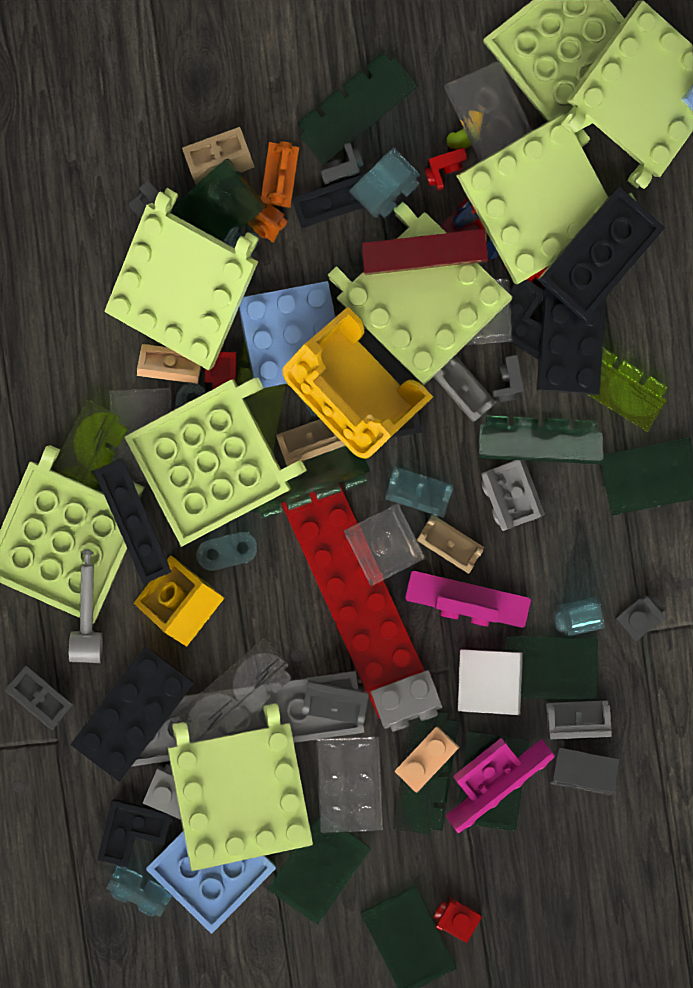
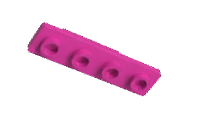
[405,571,531,628]
[446,738,555,833]

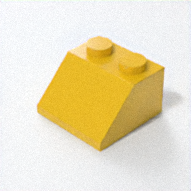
[134,555,224,647]

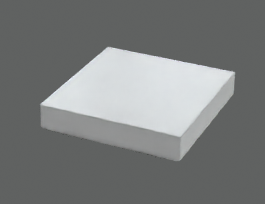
[458,649,523,715]

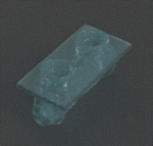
[106,867,172,917]

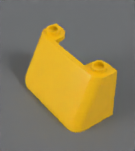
[282,307,433,459]

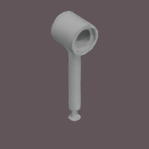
[69,549,103,663]

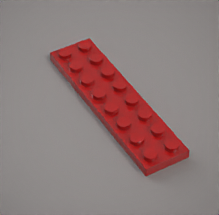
[278,470,425,719]

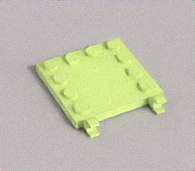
[483,0,625,147]
[561,0,693,189]
[456,114,636,284]
[104,188,258,370]
[328,202,512,385]
[125,377,307,547]
[0,445,145,624]
[167,703,313,871]

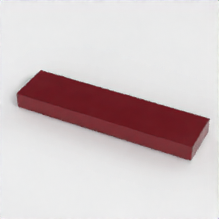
[362,229,489,275]

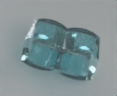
[349,147,420,219]
[553,597,605,637]

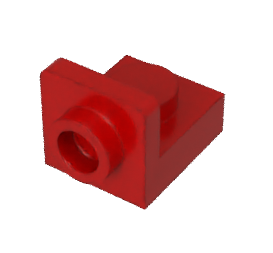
[424,148,468,191]
[433,897,482,943]

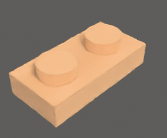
[137,344,201,384]
[394,726,460,793]

